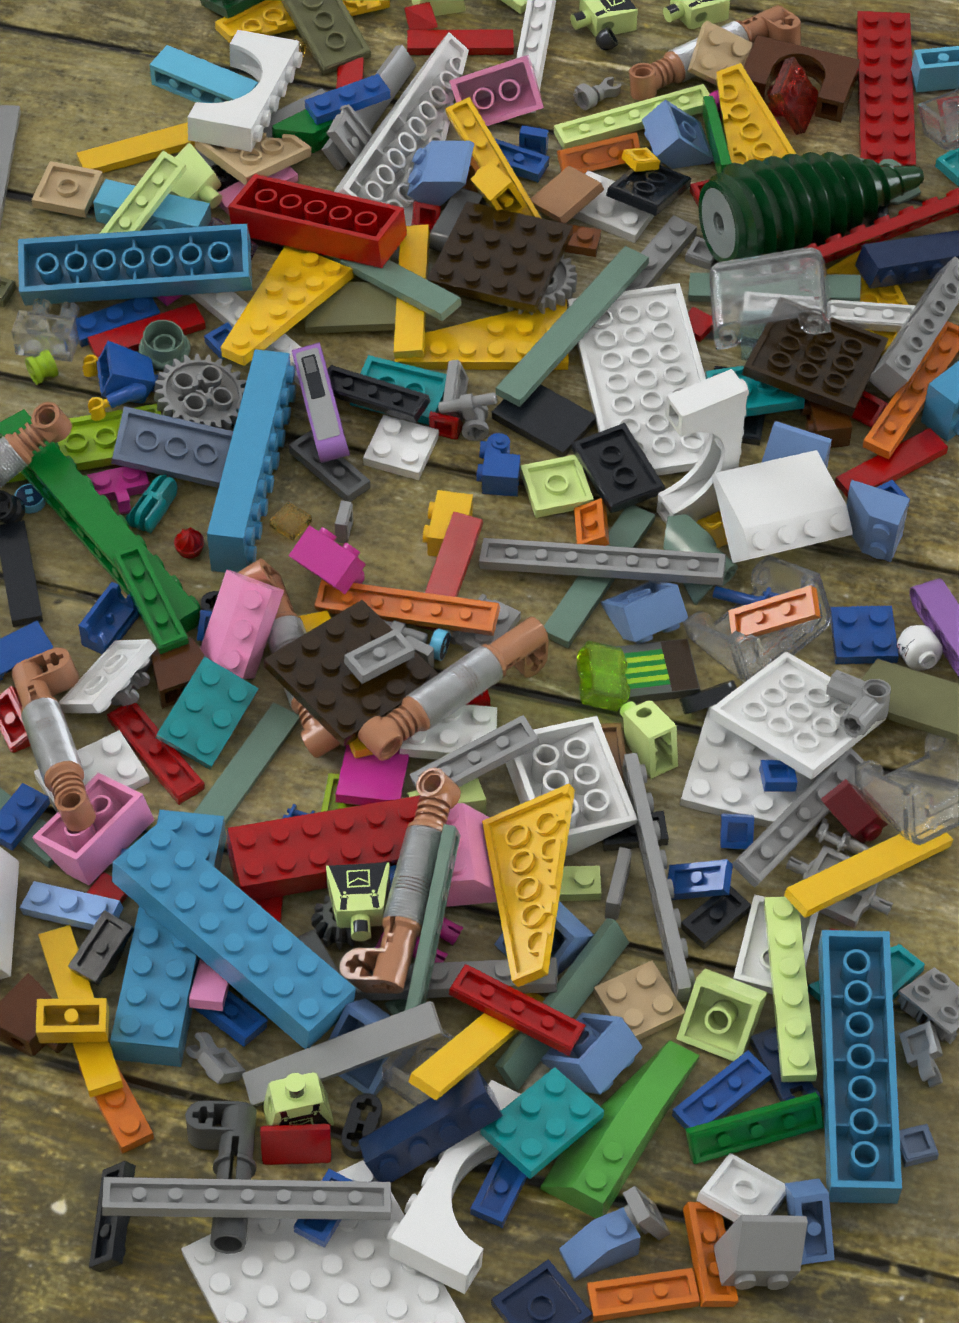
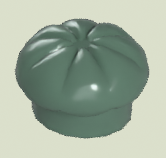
[139,320,191,371]

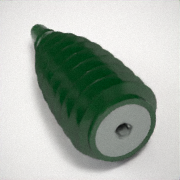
[698,152,924,273]

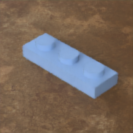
[20,881,123,930]

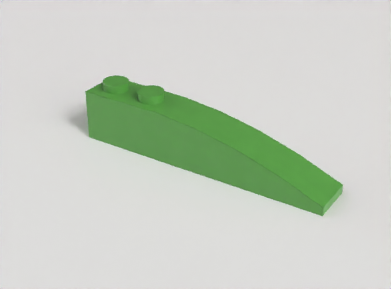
[540,1040,700,1219]

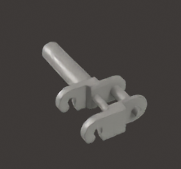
[111,646,156,706]
[815,818,870,855]

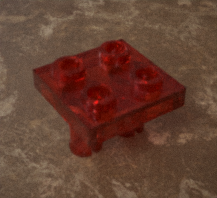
[766,57,819,135]

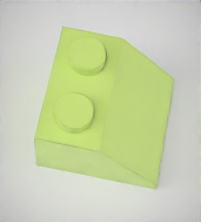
[676,968,768,1062]

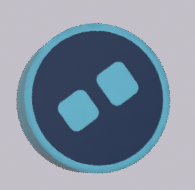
[15,484,46,514]
[429,628,451,661]

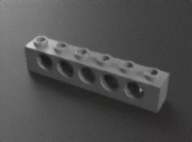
[869,256,959,398]

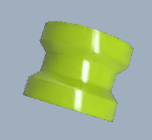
[25,349,59,385]

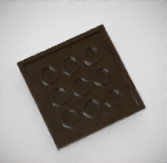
[427,201,573,313]
[742,298,889,417]
[264,600,438,747]

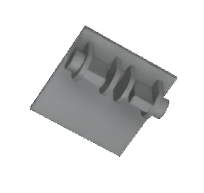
[897,967,959,1044]

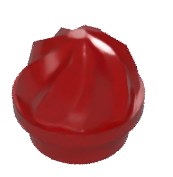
[174,527,205,559]

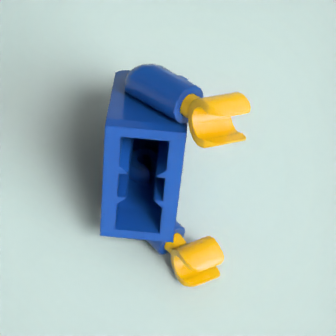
[82,341,158,421]

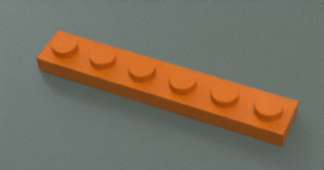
[863,321,959,459]
[314,579,500,636]

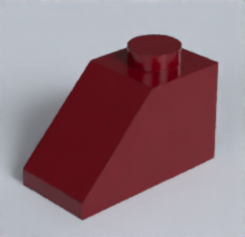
[821,779,888,844]

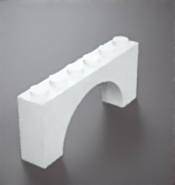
[188,30,303,152]
[657,369,749,524]
[387,1080,521,1294]

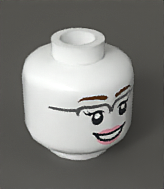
[897,625,943,671]

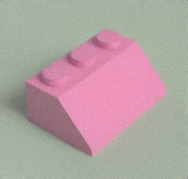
[449,54,544,126]
[200,570,284,679]
[32,773,154,885]
[446,803,497,907]

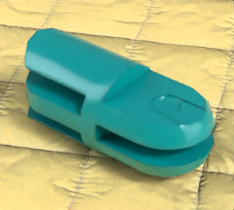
[125,475,178,534]

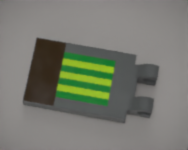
[576,638,700,707]

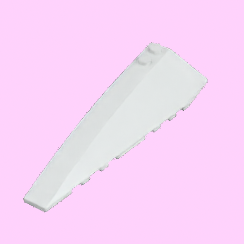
[334,32,469,226]

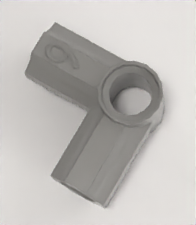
[826,670,891,738]

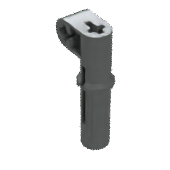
[185,1101,257,1254]

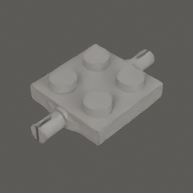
[786,845,893,928]

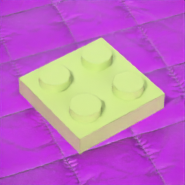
[520,455,594,518]

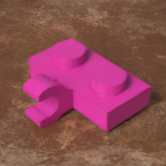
[87,467,150,515]

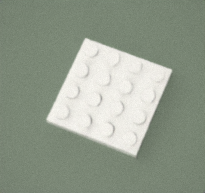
[709,652,886,780]
[680,705,823,828]

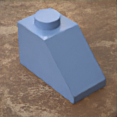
[785,1179,835,1265]
[559,1207,640,1281]

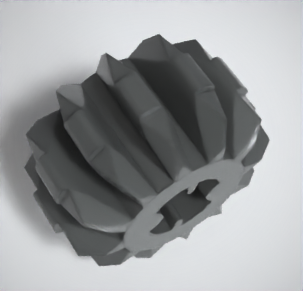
[311,895,355,950]

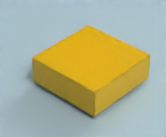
[622,147,660,172]

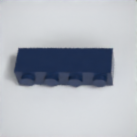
[855,230,959,289]
[359,1070,503,1182]

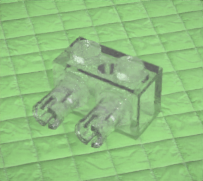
[11,298,80,362]

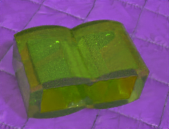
[577,640,630,712]

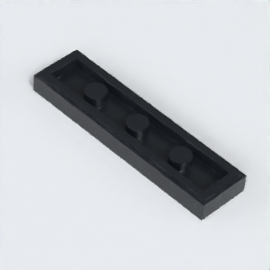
[327,365,431,423]
[0,520,43,627]

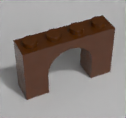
[744,35,860,123]

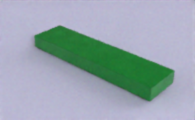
[703,96,732,173]
[112,543,189,654]
[685,1092,824,1164]

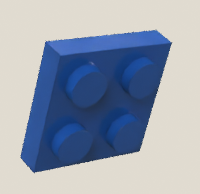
[829,606,899,664]

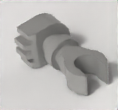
[573,77,621,110]

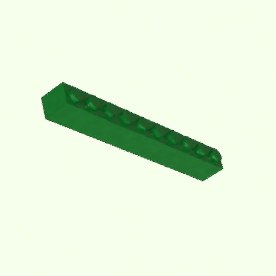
[0,409,201,633]

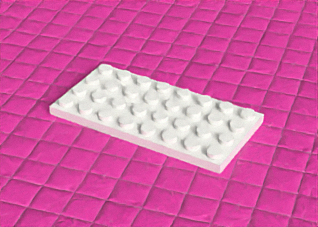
[568,283,709,476]

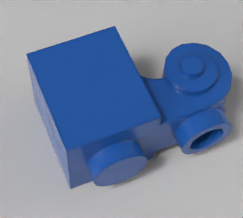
[477,433,520,497]

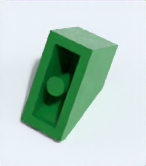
[272,109,333,153]

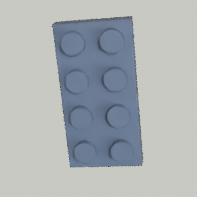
[111,406,233,488]

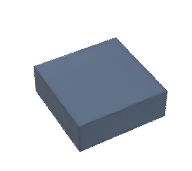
[899,1124,939,1167]

